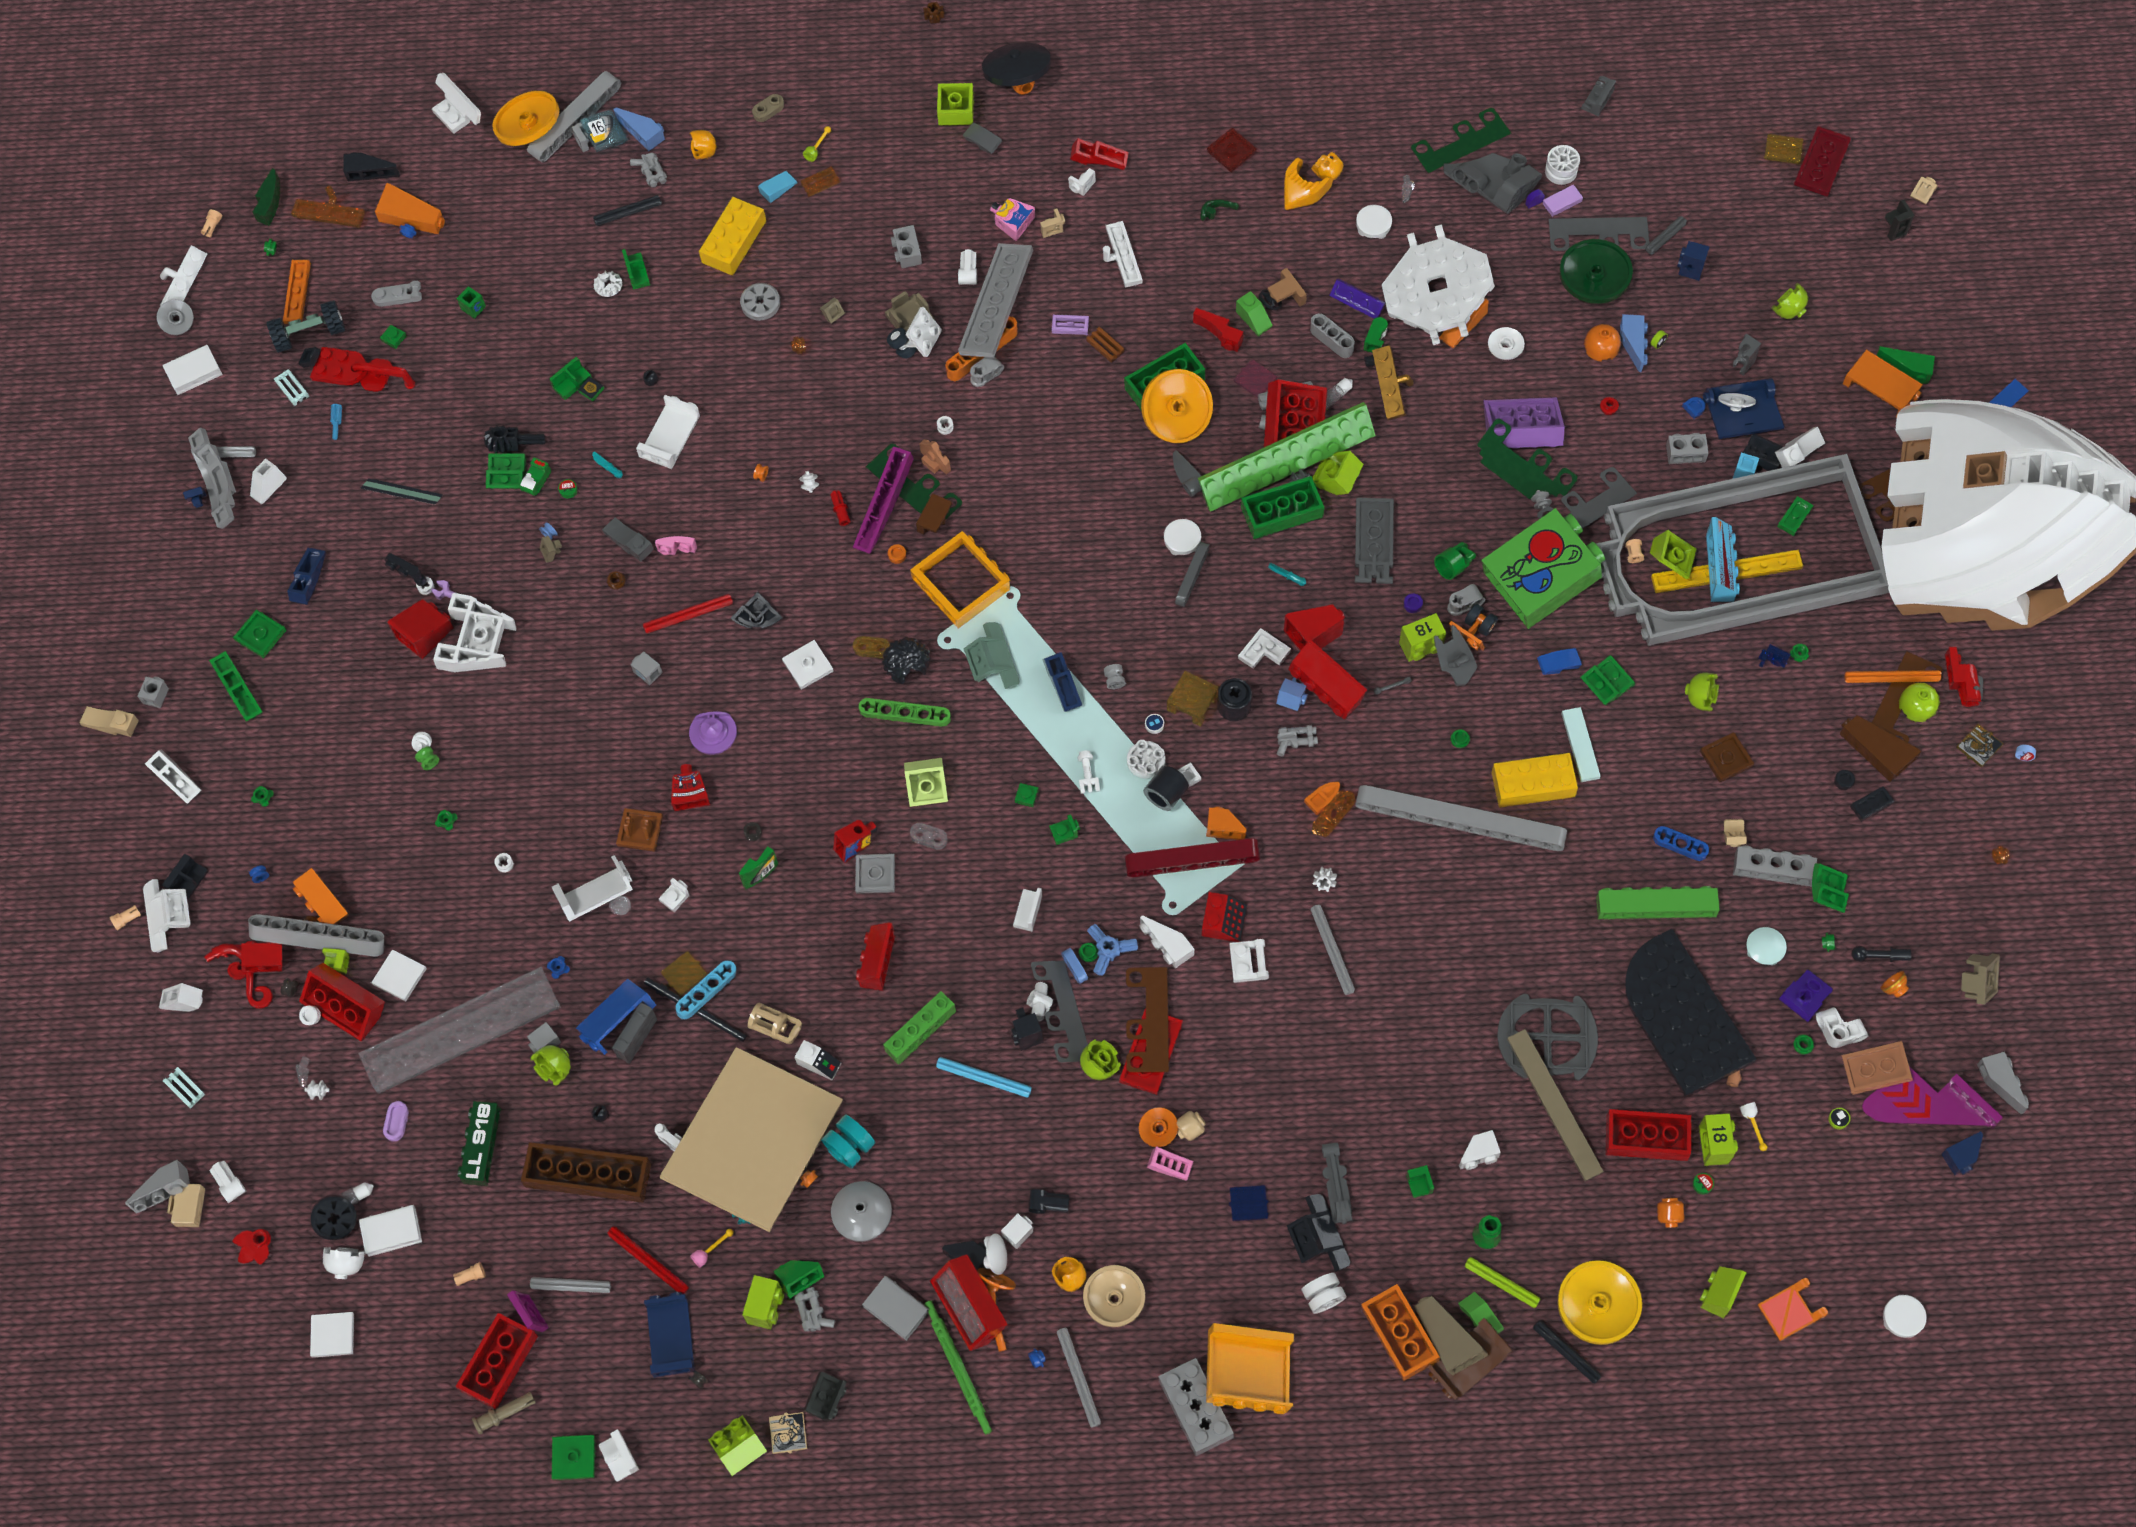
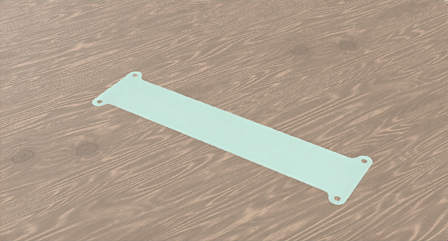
[937,586,1244,915]

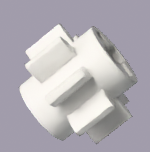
[1313,867,1337,892]

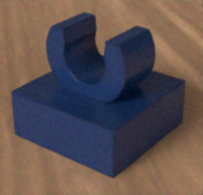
[183,487,206,508]

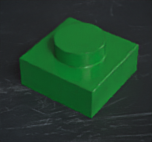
[380,325,406,349]
[1015,783,1039,807]

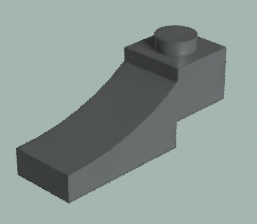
[602,517,654,562]

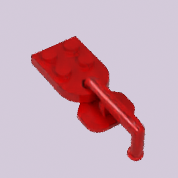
[310,347,415,392]

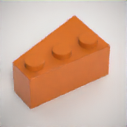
[292,868,349,925]

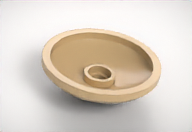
[1083,1265,1145,1327]

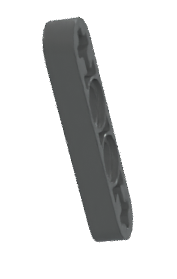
[1175,542,1210,607]

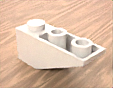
[1139,916,1194,968]

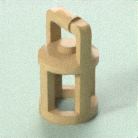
[748,1002,802,1044]

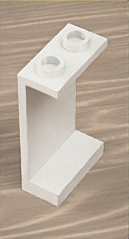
[636,395,700,469]
[552,855,633,922]

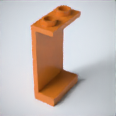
[1843,349,1923,418]

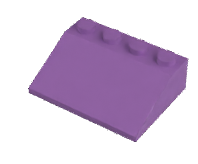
[1484,397,1565,449]

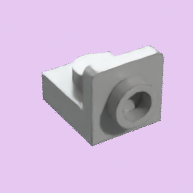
[572,120,591,152]

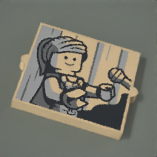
[769,1412,807,1454]

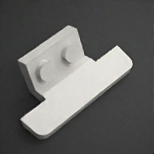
[432,73,481,134]
[143,879,190,953]

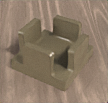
[885,291,935,332]
[1961,953,2000,1005]

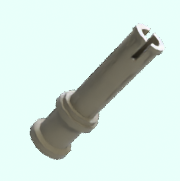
[472,1392,536,1435]

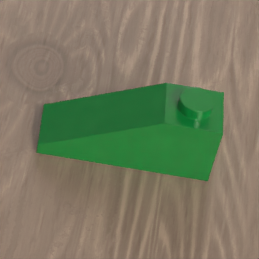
[1876,346,1935,384]

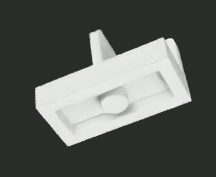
[599,1429,639,1482]

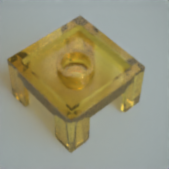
[1167,671,1219,727]

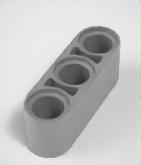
[1310,313,1355,358]

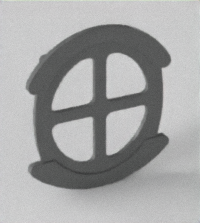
[1497,994,1598,1081]

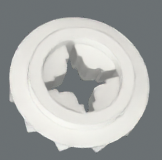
[594,271,622,297]

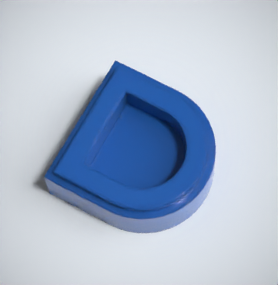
[1682,397,1705,419]

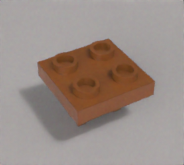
[616,808,663,852]

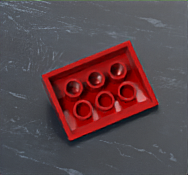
[1264,379,1327,447]

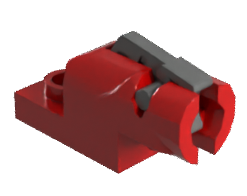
[1945,647,1983,707]

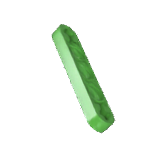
[859,698,951,727]

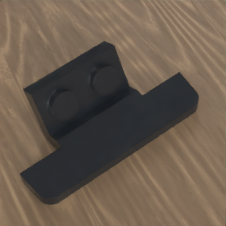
[1287,1194,1350,1272]

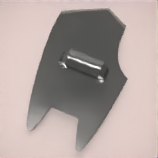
[1434,625,1477,686]

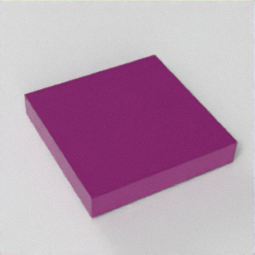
[507,1290,548,1332]

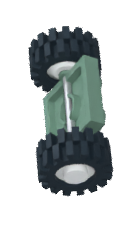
[266,300,345,353]

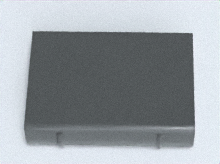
[612,1003,657,1064]

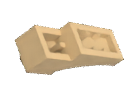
[80,706,139,737]

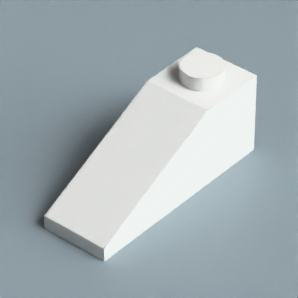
[145,749,201,804]

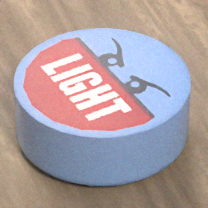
[2015,745,2036,761]

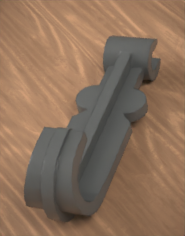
[1321,1142,1353,1224]

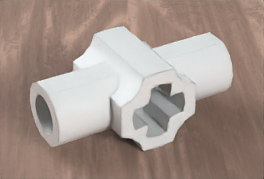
[1027,982,1053,1021]

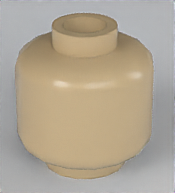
[1177,1111,1206,1141]

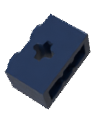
[1677,241,1710,281]

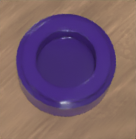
[1404,593,1423,613]

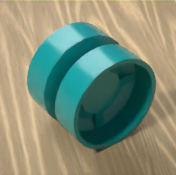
[821,1114,876,1169]

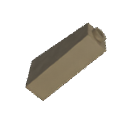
[1414,1296,1489,1376]

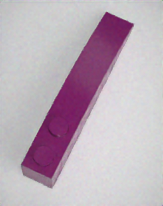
[853,446,914,554]

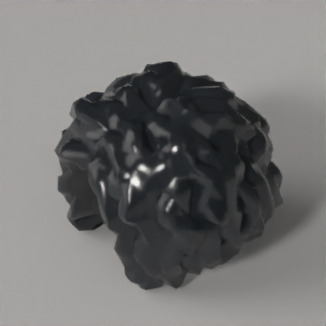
[882,636,930,684]

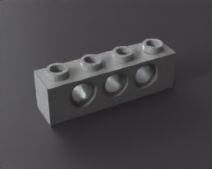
[1733,845,1817,887]

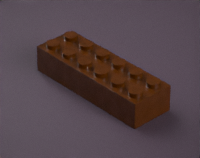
[521,1142,651,1203]

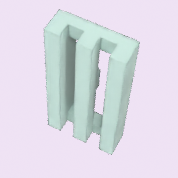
[274,369,309,406]
[163,1067,205,1109]

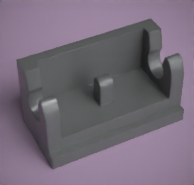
[1581,76,1616,117]
[1733,334,1761,376]

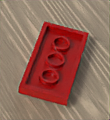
[1119,1008,1183,1095]

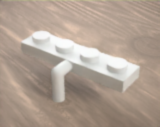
[1103,221,1142,288]
[160,245,207,306]

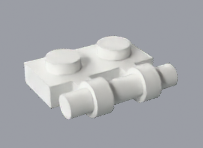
[655,1124,682,1151]

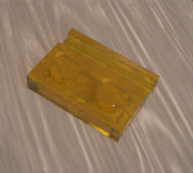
[1764,134,1803,164]

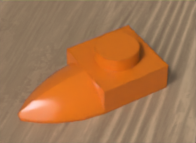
[1304,782,1340,815]

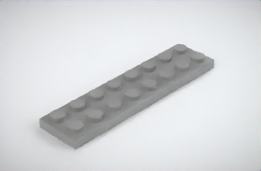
[958,243,1033,358]

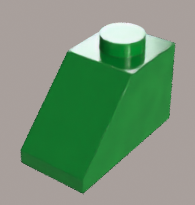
[773,1260,824,1298]

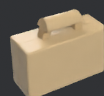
[167,1184,205,1227]

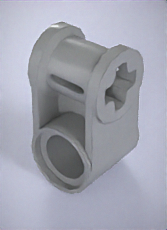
[970,356,1004,387]
[1447,584,1485,616]

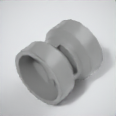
[1104,664,1126,689]

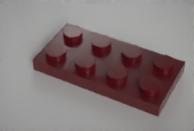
[1794,126,1851,197]

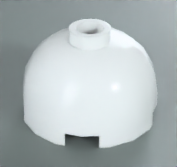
[323,1247,365,1279]

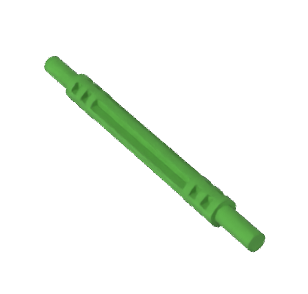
[924,1300,992,1435]

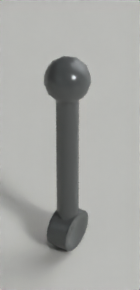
[1374,677,1412,695]

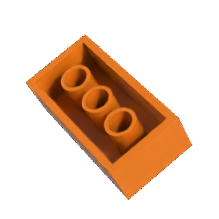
[1361,1284,1440,1381]

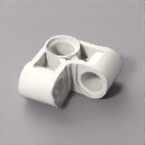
[1816,1007,1869,1048]

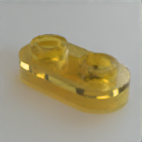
[853,636,890,658]

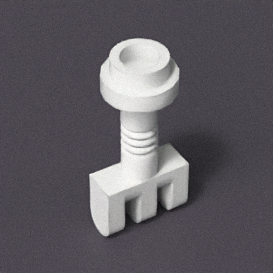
[1078,750,1100,794]

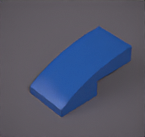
[1537,648,1582,675]

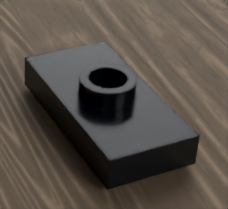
[1850,786,1895,822]

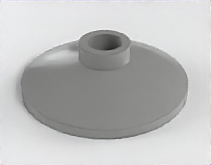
[157,300,194,335]

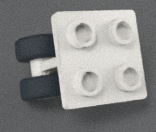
[887,307,942,359]

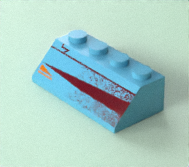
[1706,517,1739,602]

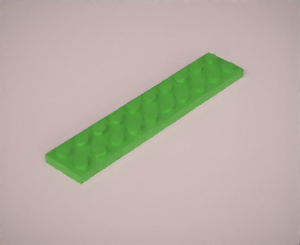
[1198,402,1376,512]

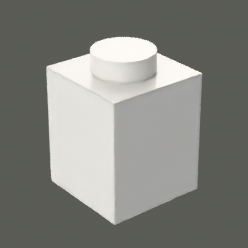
[1001,1213,1033,1249]

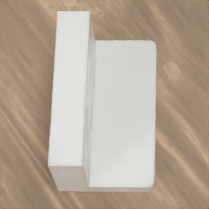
[1013,888,1042,932]

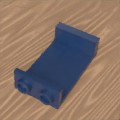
[644,1292,695,1378]

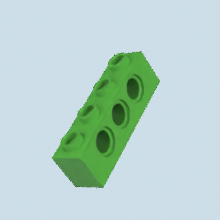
[883,991,956,1065]

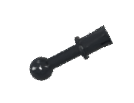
[1851,946,1911,962]

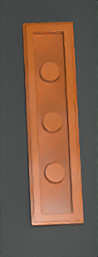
[283,260,311,324]

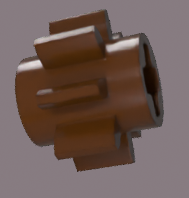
[923,2,944,24]

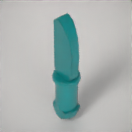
[592,452,623,478]
[1268,563,1306,586]

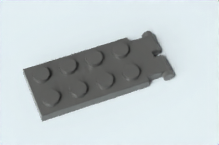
[1355,498,1394,584]

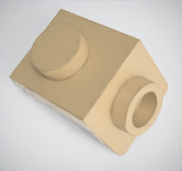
[1724,819,1747,847]

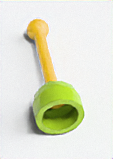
[803,126,831,162]

